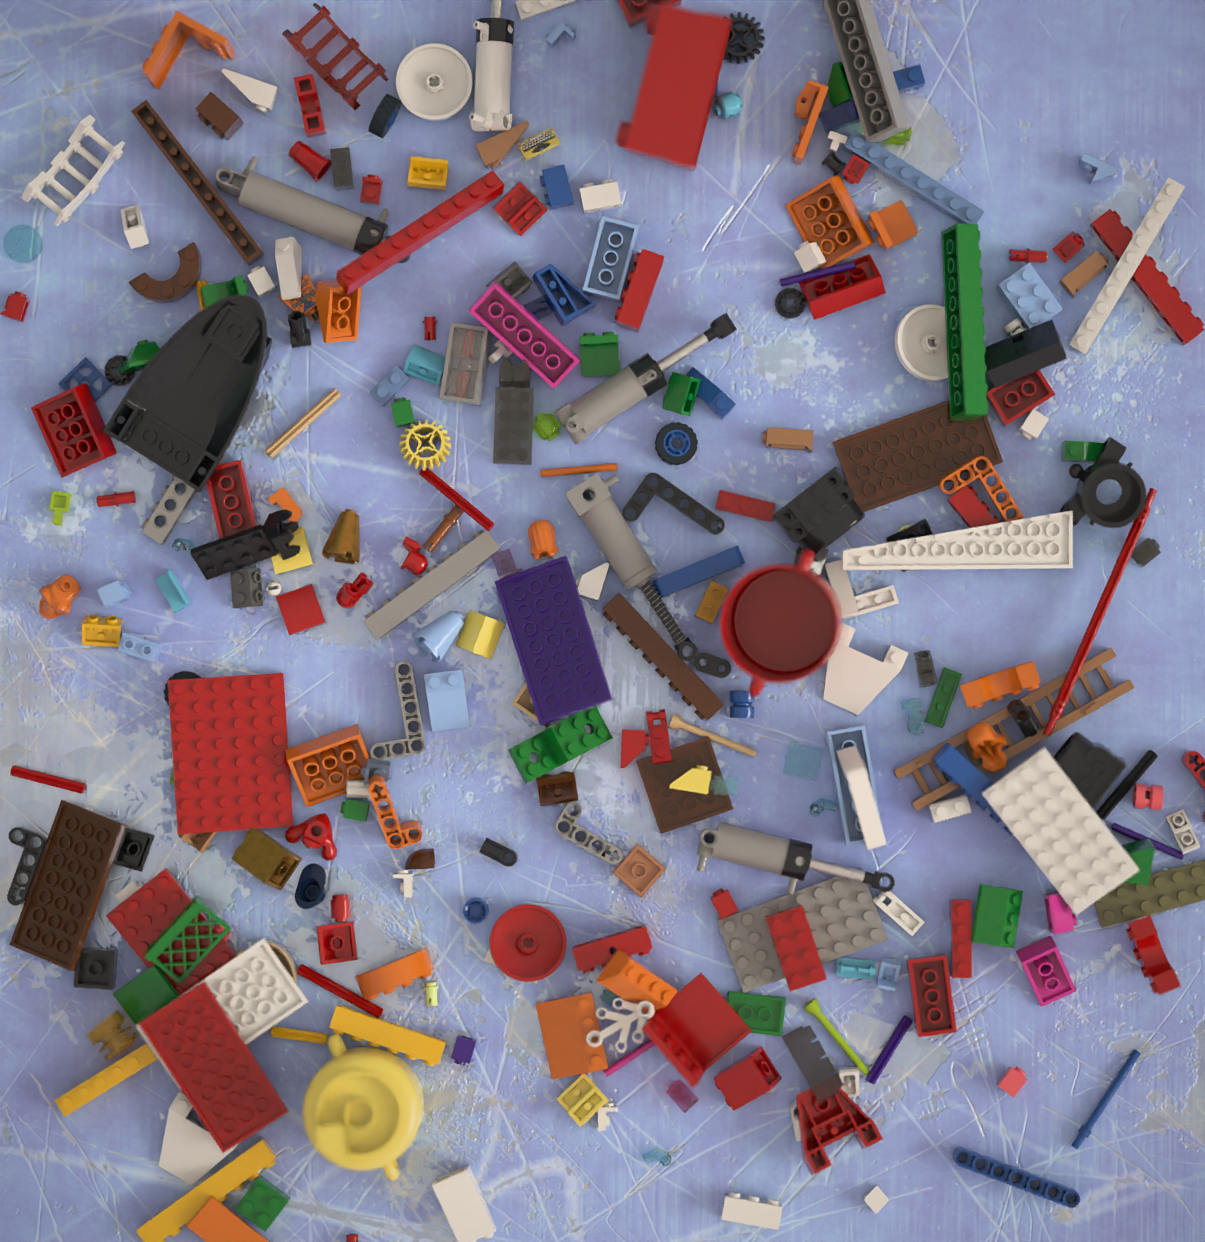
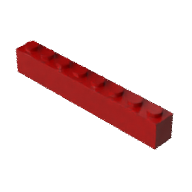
[1089,209,1205,346]

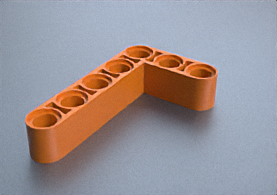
[938,455,1024,522]

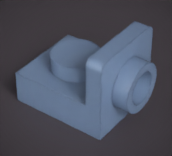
[361,759,390,785]

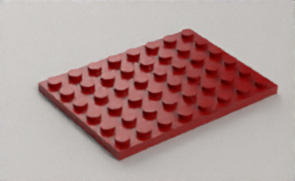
[167,673,293,835]

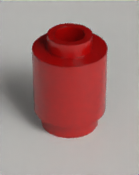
[330,894,350,922]

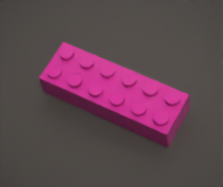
[469,280,580,389]

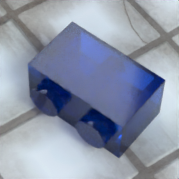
[820,100,861,134]

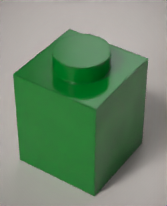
[391,397,415,427]
[340,798,370,822]

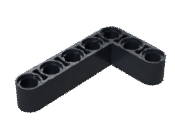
[623,473,725,535]

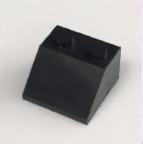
[113,825,155,872]

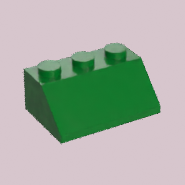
[971,884,1023,948]

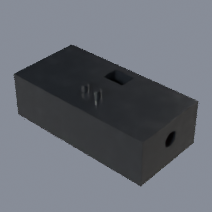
[984,320,1067,388]

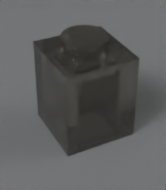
[1131,538,1161,568]

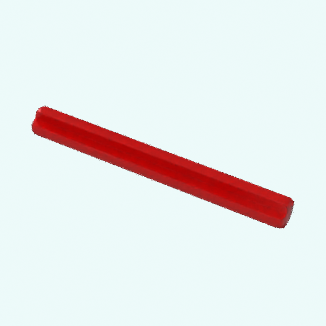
[419,467,495,531]
[297,964,383,1018]

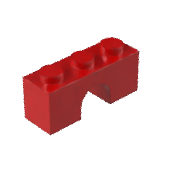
[294,74,327,138]

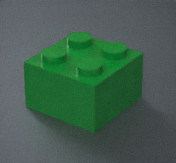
[235,1175,291,1232]

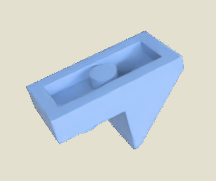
[1079,153,1119,185]

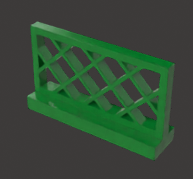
[144,896,231,984]

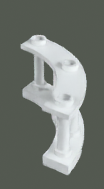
[21,115,125,226]

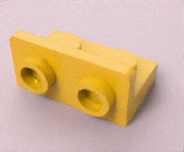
[82,615,123,647]

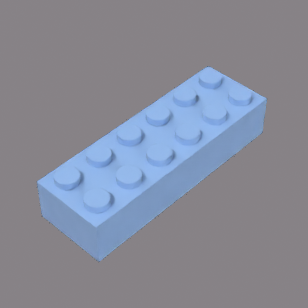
[826,725,884,846]

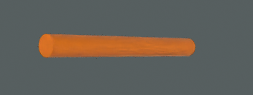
[541,463,617,477]

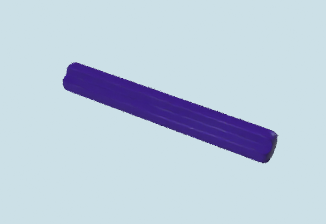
[866,1015,913,1084]

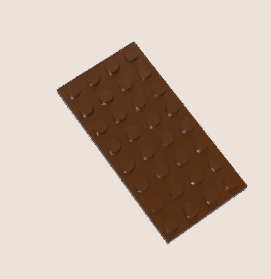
[832,400,1003,512]
[10,800,126,971]

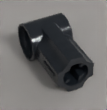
[288,311,311,348]
[1007,699,1039,737]
[479,838,518,867]

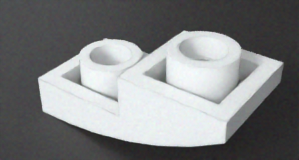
[1166,809,1200,854]

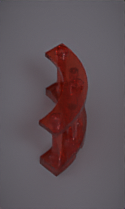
[282,3,388,110]

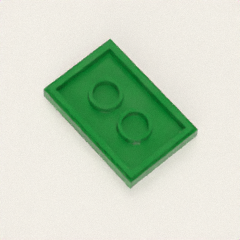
[113,964,179,1025]
[727,991,786,1036]

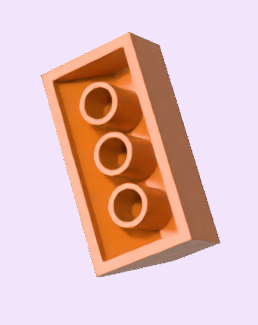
[596,949,678,1013]

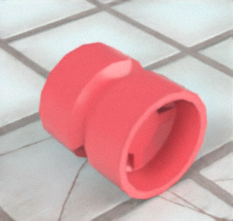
[1132,784,1163,810]

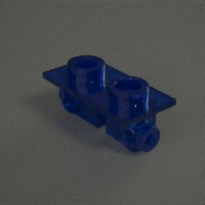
[523,296,552,319]

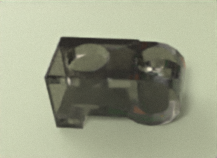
[914,650,938,688]

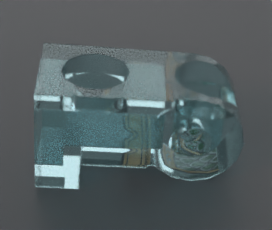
[900,698,925,735]

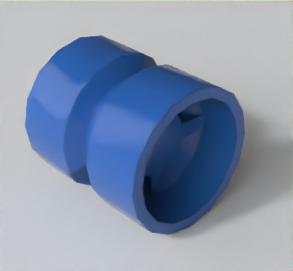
[730,691,755,718]
[463,897,489,924]

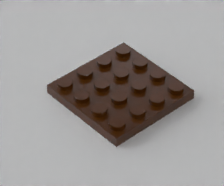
[636,736,733,834]

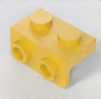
[407,156,448,190]

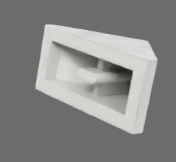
[838,1066,859,1097]

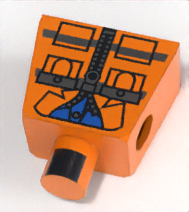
[278,274,319,323]

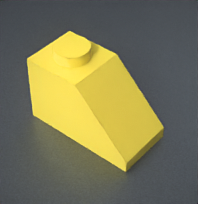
[669,765,712,794]

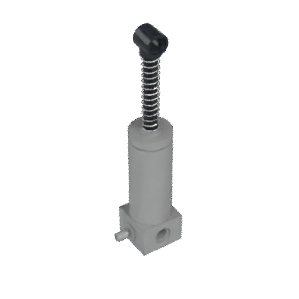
[565,473,697,661]

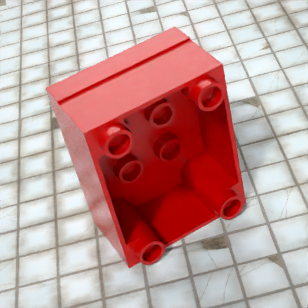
[616,3,731,171]

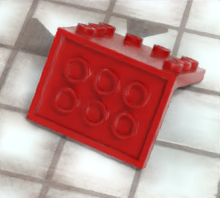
[641,972,752,1087]

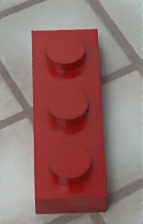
[715,490,776,522]

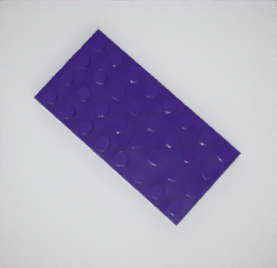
[494,556,613,725]

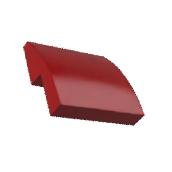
[492,181,548,236]
[276,584,326,635]

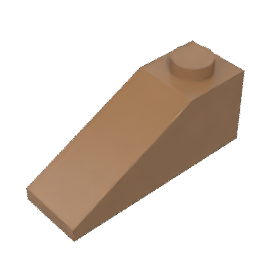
[476,120,529,169]

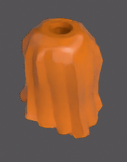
[528,520,559,560]

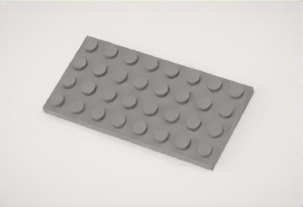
[717,867,888,993]

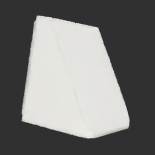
[862,1185,889,1214]

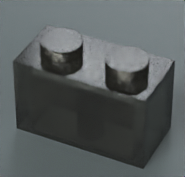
[330,147,355,191]

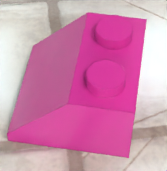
[1043,892,1077,934]

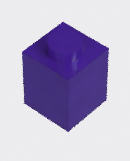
[451,1034,477,1066]

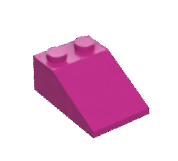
[1016,935,1076,1007]

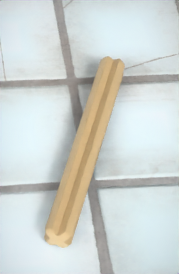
[265,388,341,458]

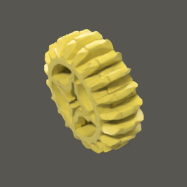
[399,419,451,471]

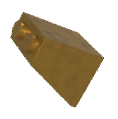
[232,827,302,891]

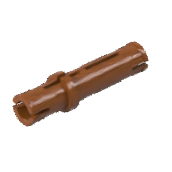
[422,505,464,553]

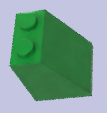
[1121,838,1155,885]

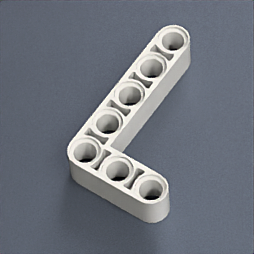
[836,745,886,850]

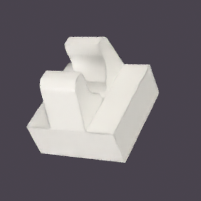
[827,131,848,153]

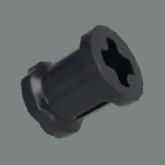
[821,151,847,176]

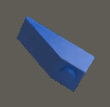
[686,367,736,419]

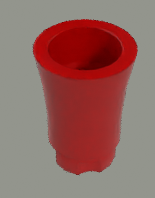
[289,141,332,182]

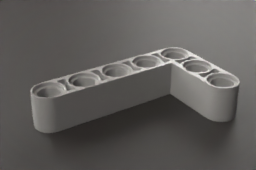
[370,661,426,760]

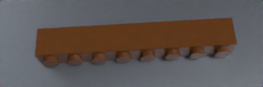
[602,593,724,721]

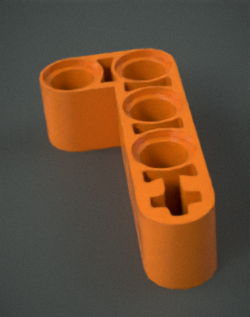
[368,775,423,849]

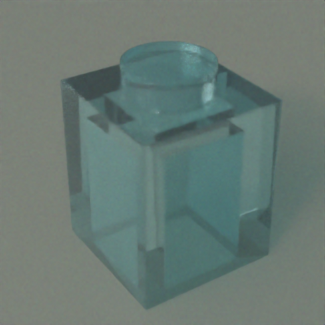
[710,775,738,795]

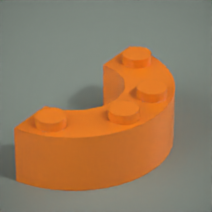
[960,661,1041,709]
[355,948,434,1001]

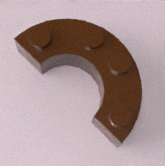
[129,242,202,303]

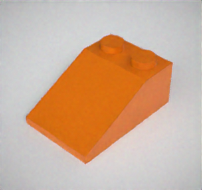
[316,280,362,343]

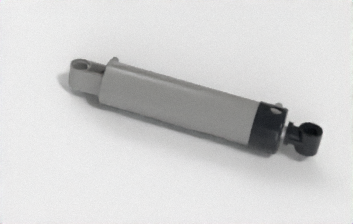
[216,156,411,263]

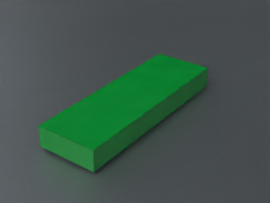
[924,668,962,728]

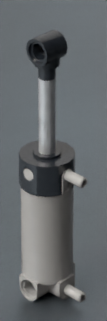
[555,313,737,445]
[696,822,895,895]

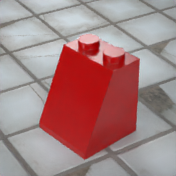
[713,1046,782,1111]

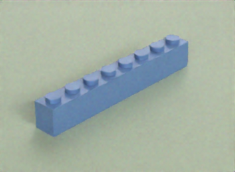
[843,130,984,224]

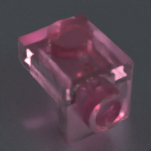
[666,1079,699,1113]

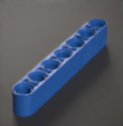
[952,1147,1080,1208]

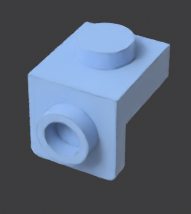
[546,22,576,48]
[877,958,901,991]

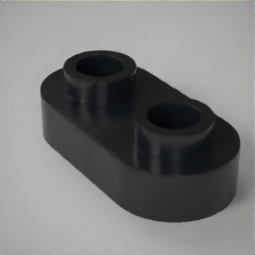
[694,653,731,678]

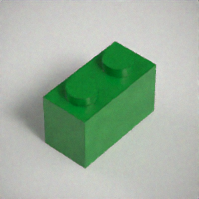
[662,372,701,416]

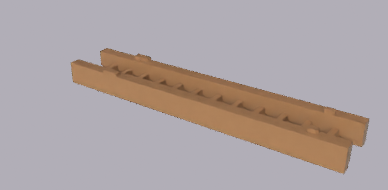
[893,648,1134,811]

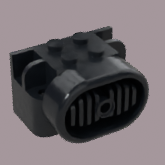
[772,466,865,556]
[1053,732,1127,809]

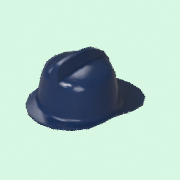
[295,864,326,909]

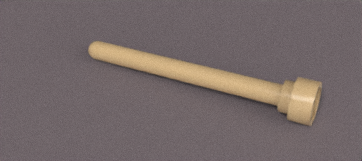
[668,713,756,757]

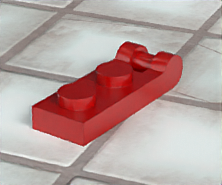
[646,709,672,765]

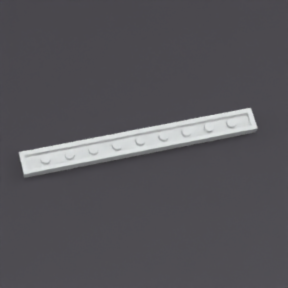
[1069,177,1185,354]

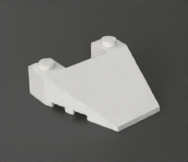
[823,623,909,715]
[159,1090,239,1186]

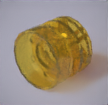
[86,1010,138,1061]

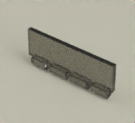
[782,1026,844,1103]

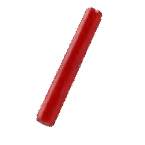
[10,766,86,793]

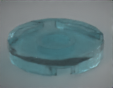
[4,225,42,263]

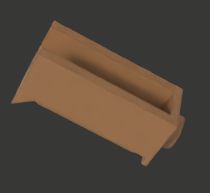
[1059,251,1109,299]
[762,427,814,453]

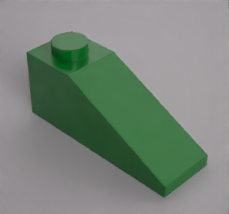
[1061,441,1104,463]

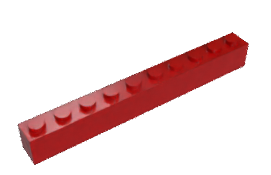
[336,170,504,295]

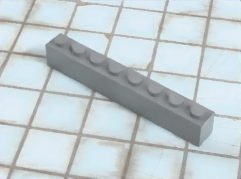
[363,530,501,640]

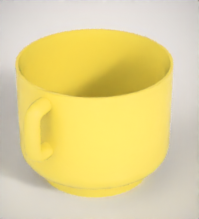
[303,1034,424,1181]

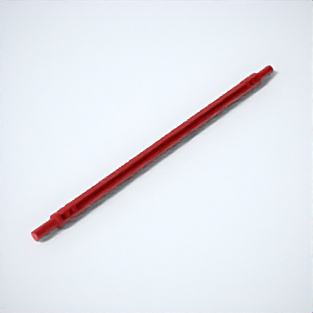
[1043,488,1157,737]

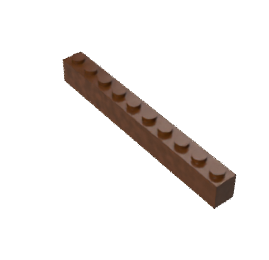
[131,100,264,266]

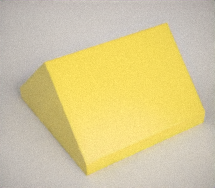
[456,610,505,659]

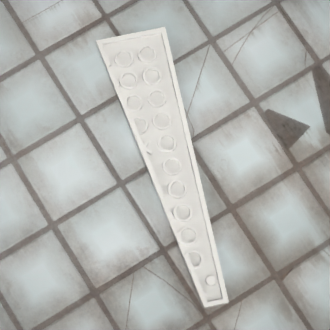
[842,510,1073,570]

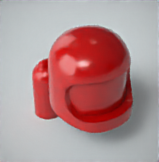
[401,536,428,575]
[336,572,373,609]

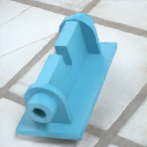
[835,957,876,980]

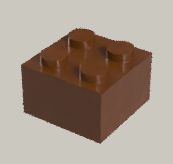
[196,92,244,141]

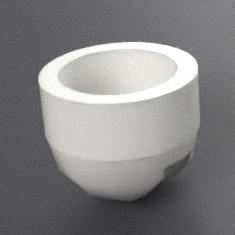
[266,581,282,596]

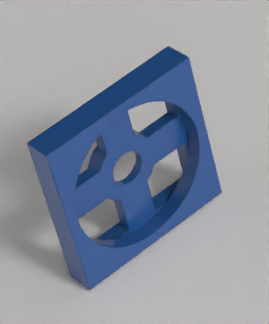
[58,357,113,402]

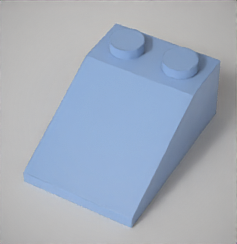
[424,669,470,732]

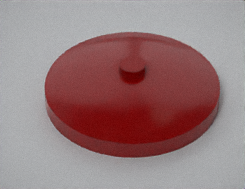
[489,904,567,982]

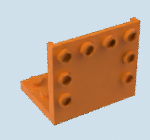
[142,11,236,89]

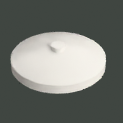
[396,43,473,121]
[895,304,948,381]

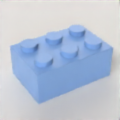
[996,262,1063,329]

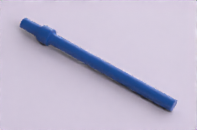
[1071,1049,1141,1150]

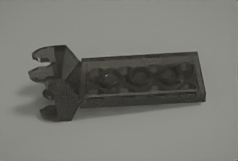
[493,358,534,465]

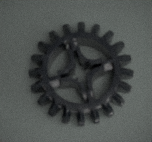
[723,12,765,64]

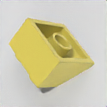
[313,1120,349,1165]

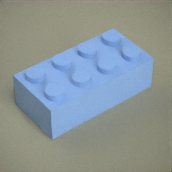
[583,216,639,303]

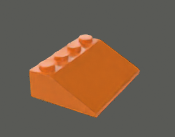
[785,176,875,269]
[285,723,371,807]
[536,991,608,1079]

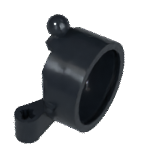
[1059,437,1146,528]

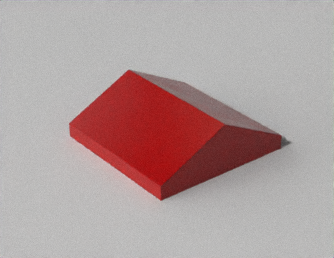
[316,922,357,965]

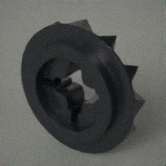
[775,288,806,319]
[105,355,135,386]

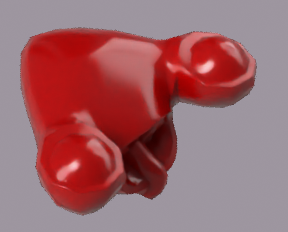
[285,813,337,861]

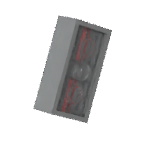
[439,323,492,406]

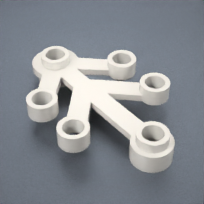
[587,998,655,1053]

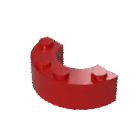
[1126,915,1181,995]

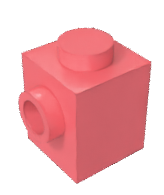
[996,1066,1028,1098]

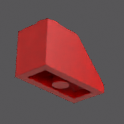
[621,729,649,768]

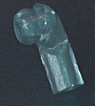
[172,538,196,559]
[809,798,838,817]
[642,1149,671,1166]

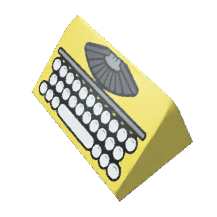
[517,127,560,161]

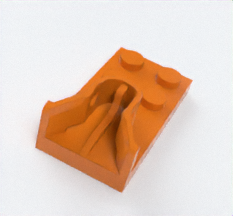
[792,81,829,165]

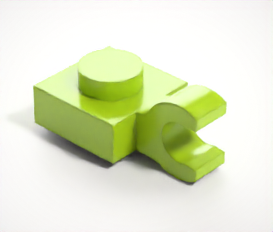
[49,491,72,526]

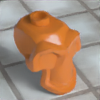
[39,574,81,619]
[967,723,1007,772]

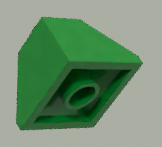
[827,61,854,107]
[118,340,160,374]

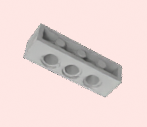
[141,475,196,545]

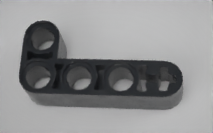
[7,827,47,906]

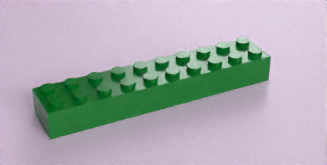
[941,224,989,421]

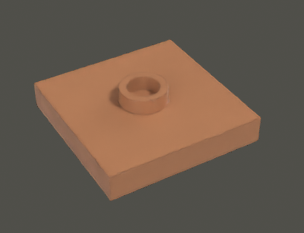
[612,843,666,898]

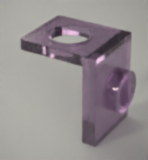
[491,549,522,579]

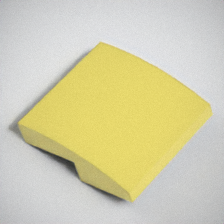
[271,527,313,574]
[556,1073,609,1127]

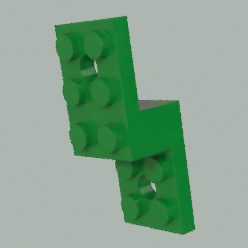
[508,706,613,784]

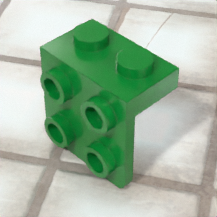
[201,275,247,308]
[580,332,620,377]

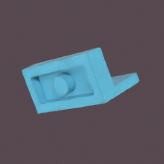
[403,345,446,386]
[156,570,192,613]

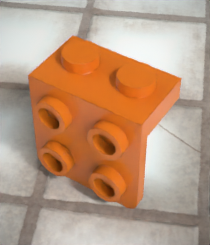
[867,201,918,251]

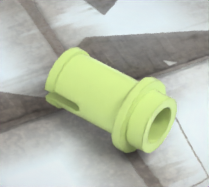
[423,981,438,1006]

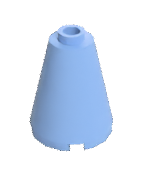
[411,611,464,663]

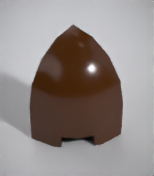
[405,848,435,869]

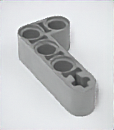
[555,801,623,864]

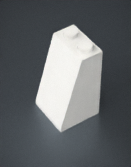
[432,1165,497,1242]

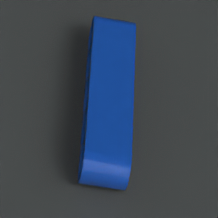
[651,546,745,598]

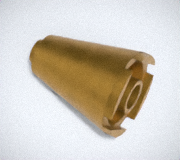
[322,509,360,564]

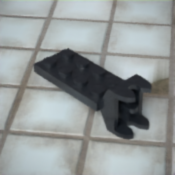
[191,510,300,580]

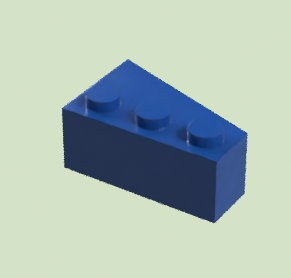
[532,264,597,326]

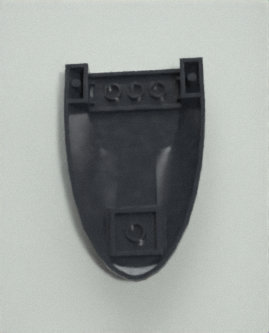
[103,295,267,493]

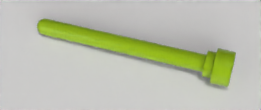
[803,998,869,1075]

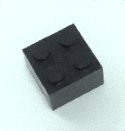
[73,947,118,990]

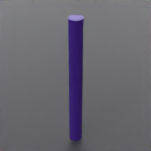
[780,261,856,287]
[1111,823,1185,860]

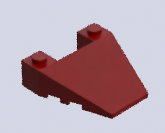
[796,1078,883,1175]

